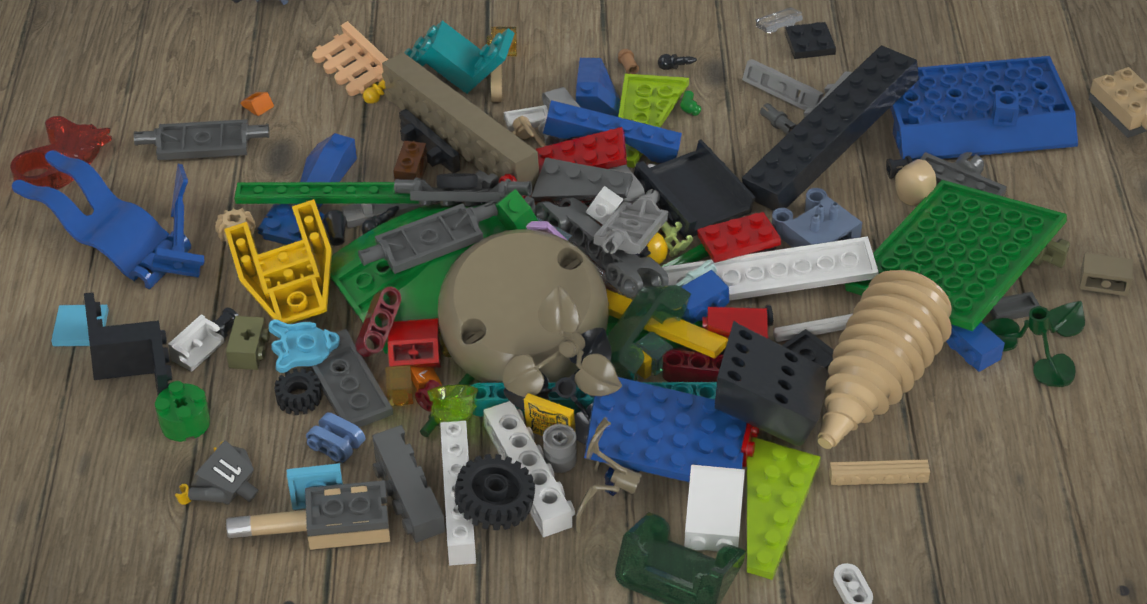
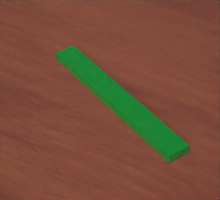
[234,182,419,204]

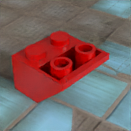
[388,318,441,371]

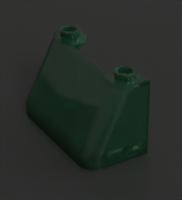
[607,285,691,381]
[615,512,746,604]

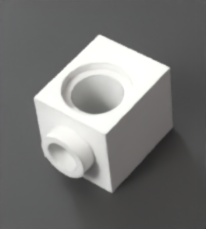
[585,186,623,225]

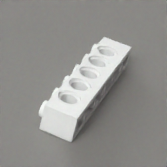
[483,401,575,537]
[440,421,476,566]

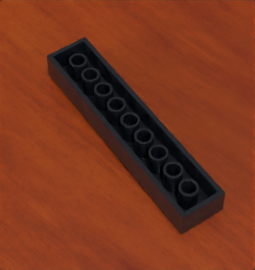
[742,45,919,211]

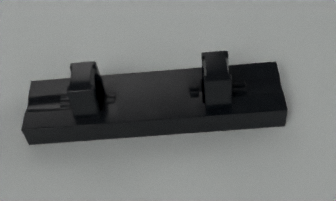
[399,109,460,173]

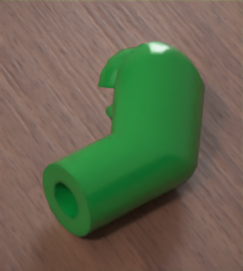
[680,90,701,116]

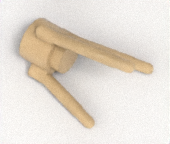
[512,116,546,147]

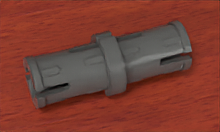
[760,103,797,134]

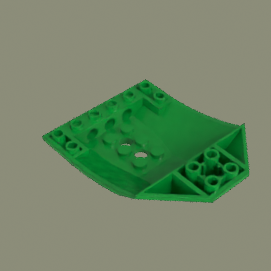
[330,202,508,354]

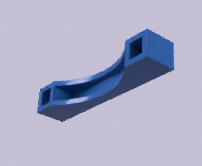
[543,100,682,163]

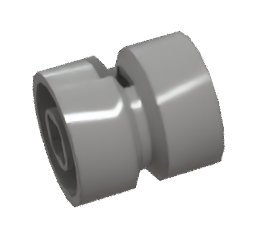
[543,424,577,473]

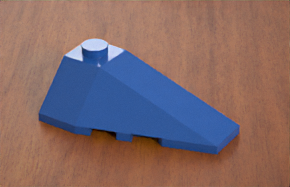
[576,58,620,117]
[294,133,357,210]

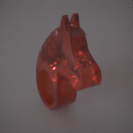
[10,116,112,190]

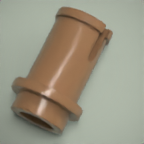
[617,49,639,74]

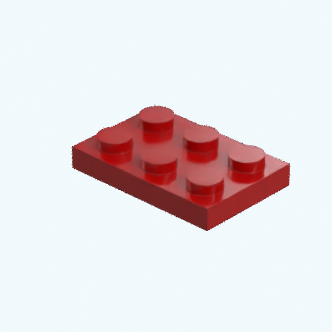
[697,212,781,263]

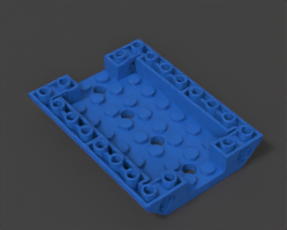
[890,56,1078,161]

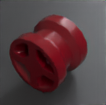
[415,380,447,412]

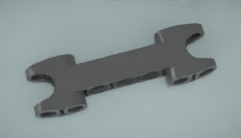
[535,197,669,297]

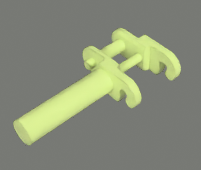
[661,221,693,257]

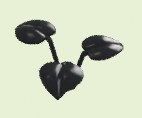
[503,328,612,444]

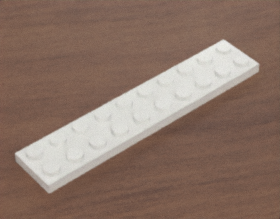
[637,236,879,308]

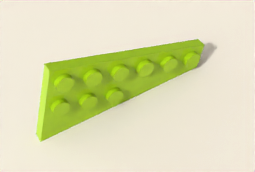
[618,74,689,168]
[747,438,821,580]

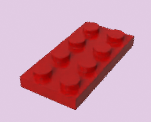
[536,127,627,174]

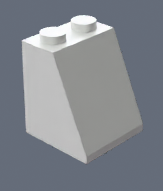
[684,465,745,553]

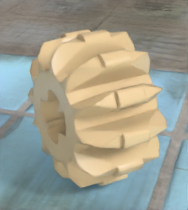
[215,207,256,245]

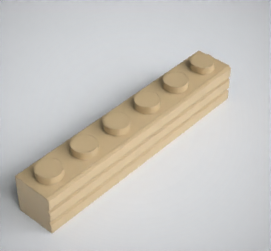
[829,460,930,486]

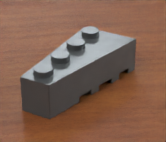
[372,425,445,543]

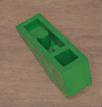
[495,189,538,230]

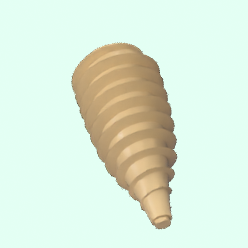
[818,270,952,449]

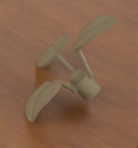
[503,286,622,397]
[576,417,642,534]

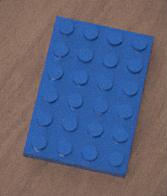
[584,377,746,482]

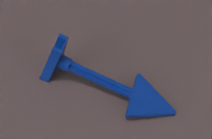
[152,164,204,278]

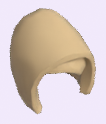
[895,159,936,206]

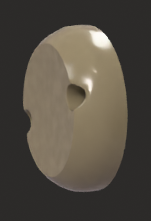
[438,229,609,383]

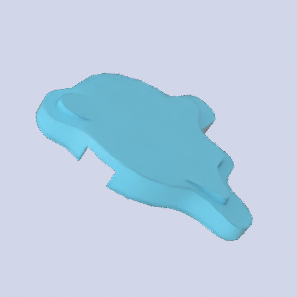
[269,319,340,373]

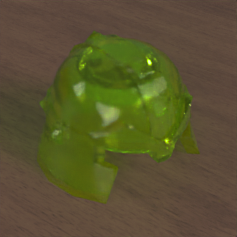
[427,385,478,424]

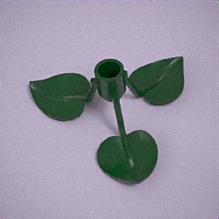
[984,301,1085,387]

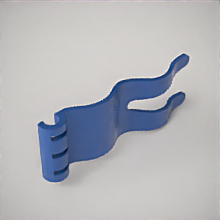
[12,150,191,290]

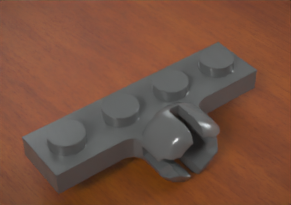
[921,152,1007,196]

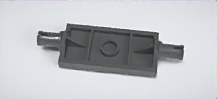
[134,119,270,160]
[394,177,532,206]
[358,201,498,274]

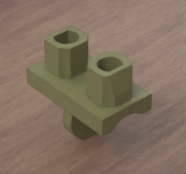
[1034,239,1070,268]

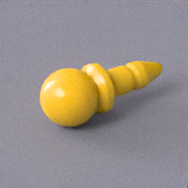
[363,79,386,104]

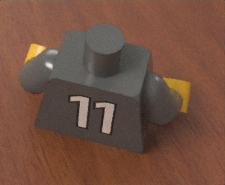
[175,440,259,505]

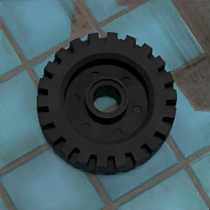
[454,454,535,530]

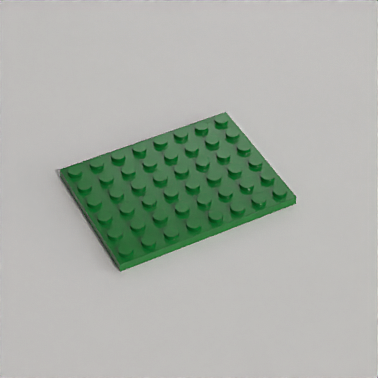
[845,180,1067,331]

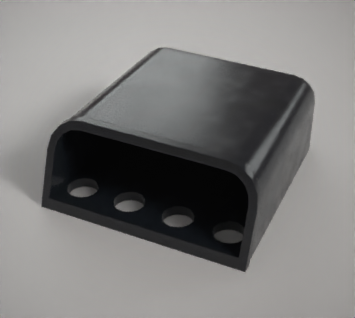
[715,321,828,446]

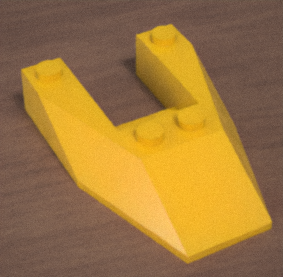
[224,199,332,324]

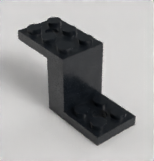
[84,292,172,396]

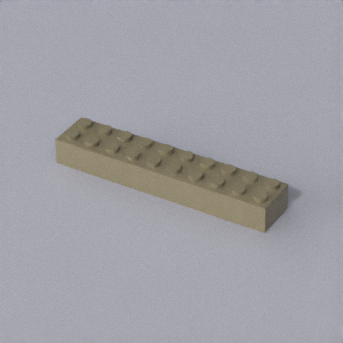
[382,53,539,192]

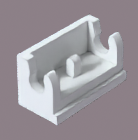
[168,315,225,372]

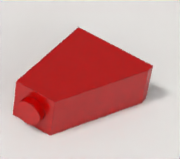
[702,307,768,338]

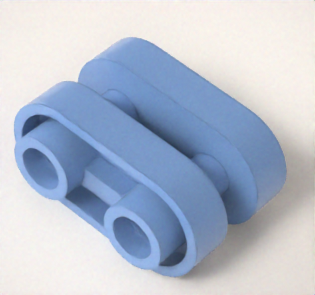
[306,412,365,462]

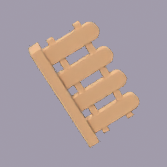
[312,21,389,96]

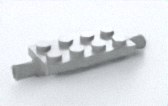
[593,189,668,254]

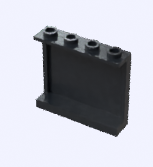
[634,139,756,240]

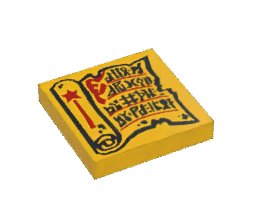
[524,393,575,436]

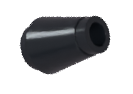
[323,210,346,246]

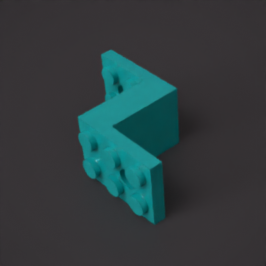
[404,20,515,94]

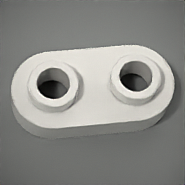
[833,563,873,604]

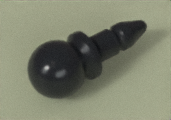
[658,54,697,70]
[361,206,399,234]

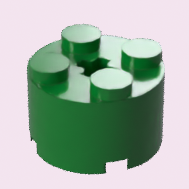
[155,381,210,442]

